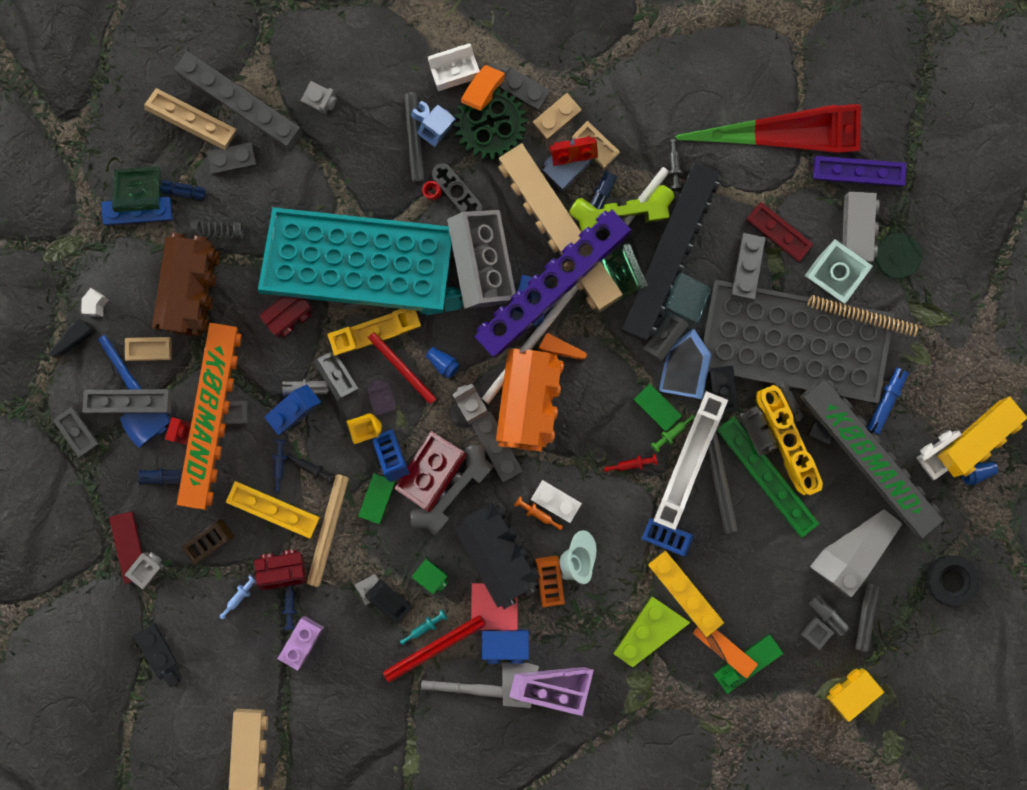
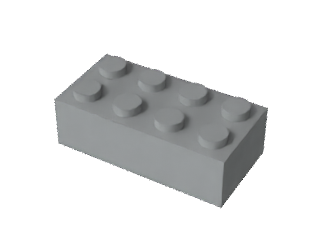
[447,210,516,309]

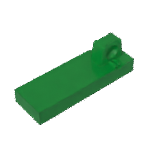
[713,634,783,694]

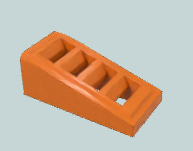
[538,333,587,360]
[535,556,565,607]

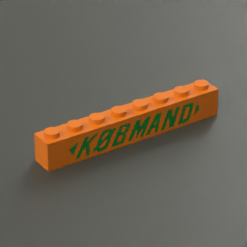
[177,323,242,510]

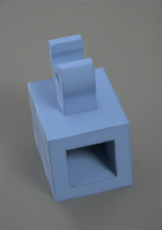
[411,101,456,147]

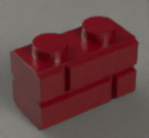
[259,296,314,338]
[254,550,307,591]

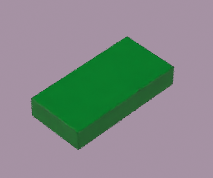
[633,383,682,432]
[358,473,396,524]

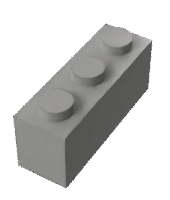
[842,192,880,264]

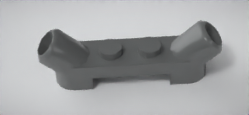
[410,445,494,536]

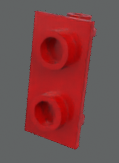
[550,136,598,166]

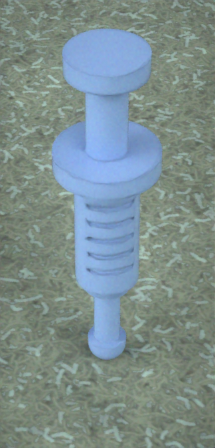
[220,574,257,619]

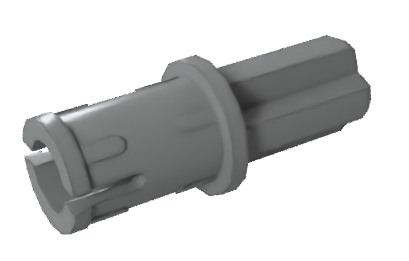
[282,379,329,396]

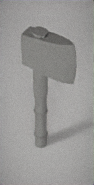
[421,662,539,708]

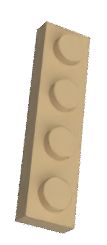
[144,88,236,150]

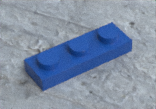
[102,197,173,226]

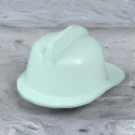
[559,530,597,584]

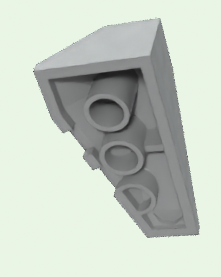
[810,509,903,597]

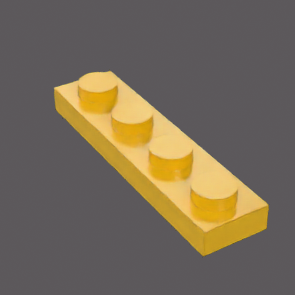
[226,481,320,539]
[648,550,724,637]

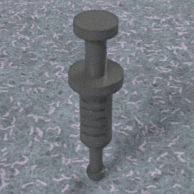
[668,138,683,191]

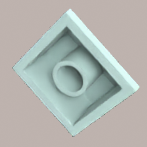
[805,239,873,304]

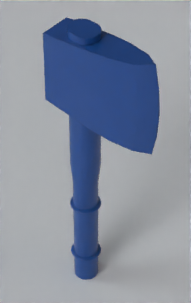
[98,335,171,448]

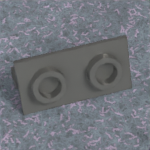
[739,406,778,456]

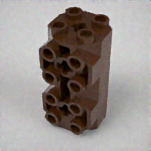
[152,233,220,337]

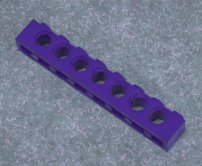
[474,209,632,358]

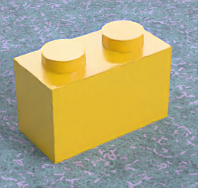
[826,668,884,722]

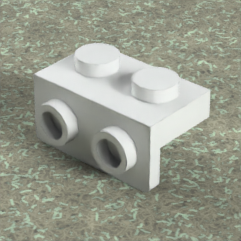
[428,43,480,91]
[916,430,962,480]

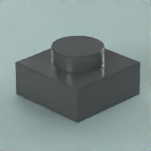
[800,617,834,650]

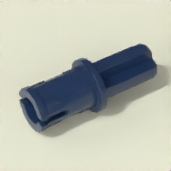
[590,171,618,210]
[139,468,183,486]

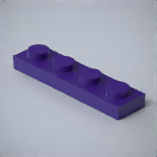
[813,156,907,187]

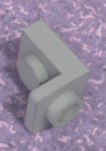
[301,81,337,115]
[453,384,489,424]
[125,552,164,589]

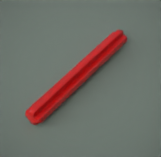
[383,615,486,682]

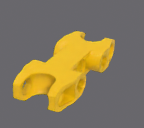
[755,385,823,495]

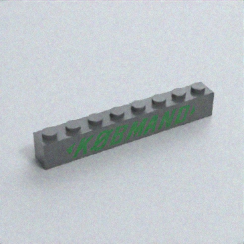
[799,379,943,538]

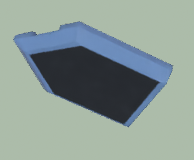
[658,328,711,399]

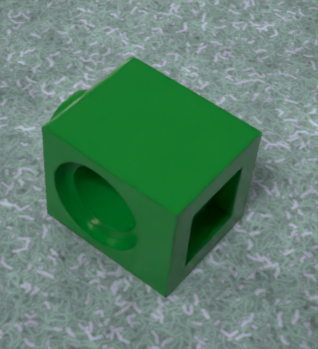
[412,558,448,594]

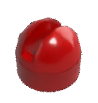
[422,181,442,201]

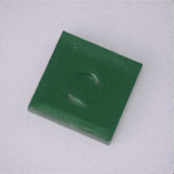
[112,166,161,212]
[602,243,648,301]

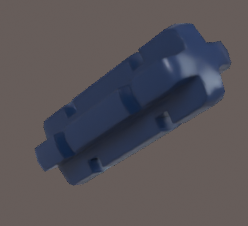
[160,180,206,201]

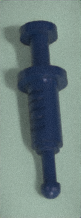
[272,439,287,493]
[282,586,297,630]

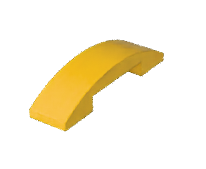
[327,309,421,356]

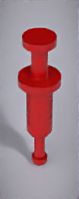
[604,454,658,472]

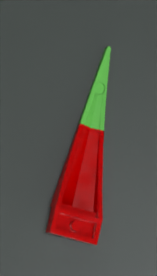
[675,104,861,153]

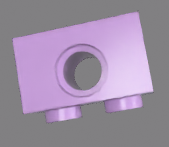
[278,616,324,671]

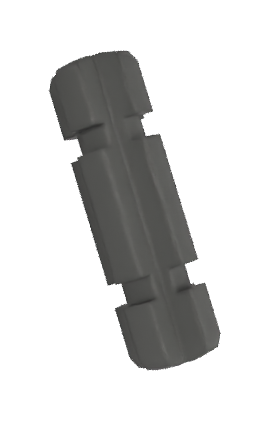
[775,381,803,423]

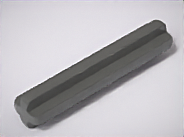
[855,583,879,652]

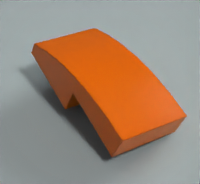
[461,65,505,111]

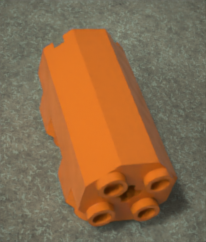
[496,349,564,452]

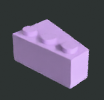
[509,667,594,716]

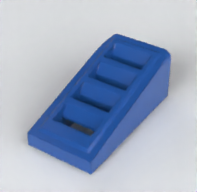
[372,429,410,482]
[642,518,694,557]

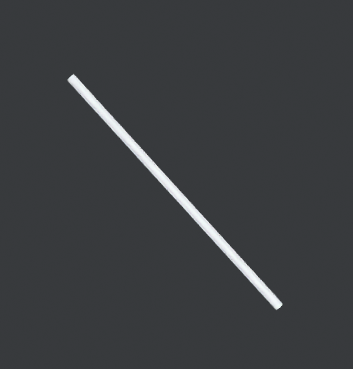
[481,167,669,404]

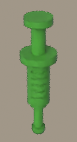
[650,415,695,453]

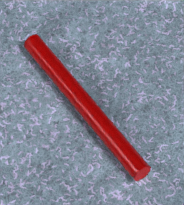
[367,332,437,404]

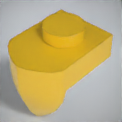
[346,413,382,444]

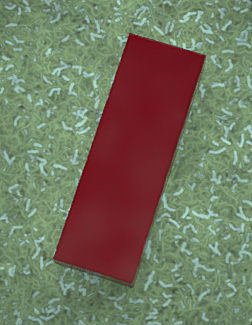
[746,202,814,263]
[109,511,143,584]

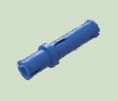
[867,368,909,436]

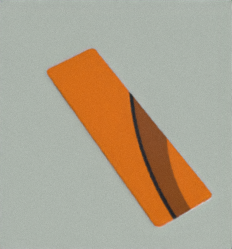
[693,627,758,678]

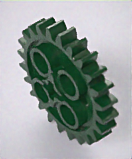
[454,87,527,161]

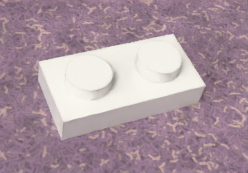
[531,480,582,523]

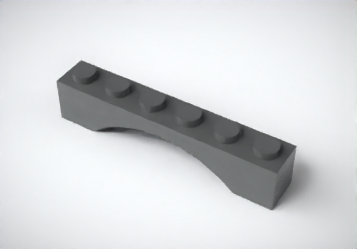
[174,51,303,152]

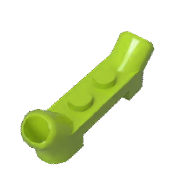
[569,185,674,232]

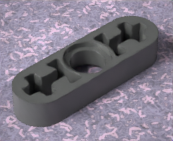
[432,164,482,212]

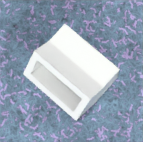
[81,288,109,317]

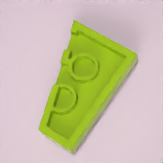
[613,596,690,667]

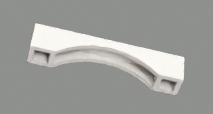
[654,391,728,530]

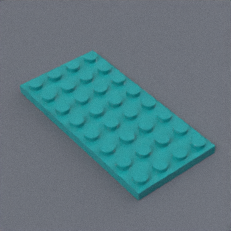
[258,207,452,313]

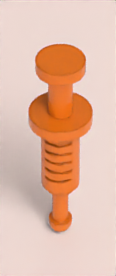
[514,496,563,530]

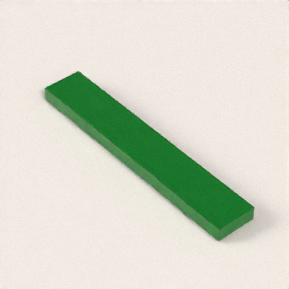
[716,416,819,538]

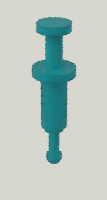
[400,609,448,645]

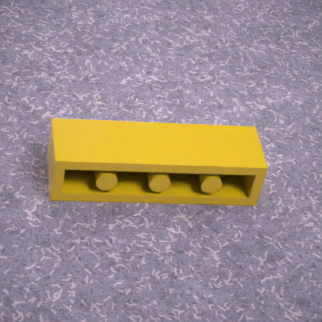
[937,397,1027,477]

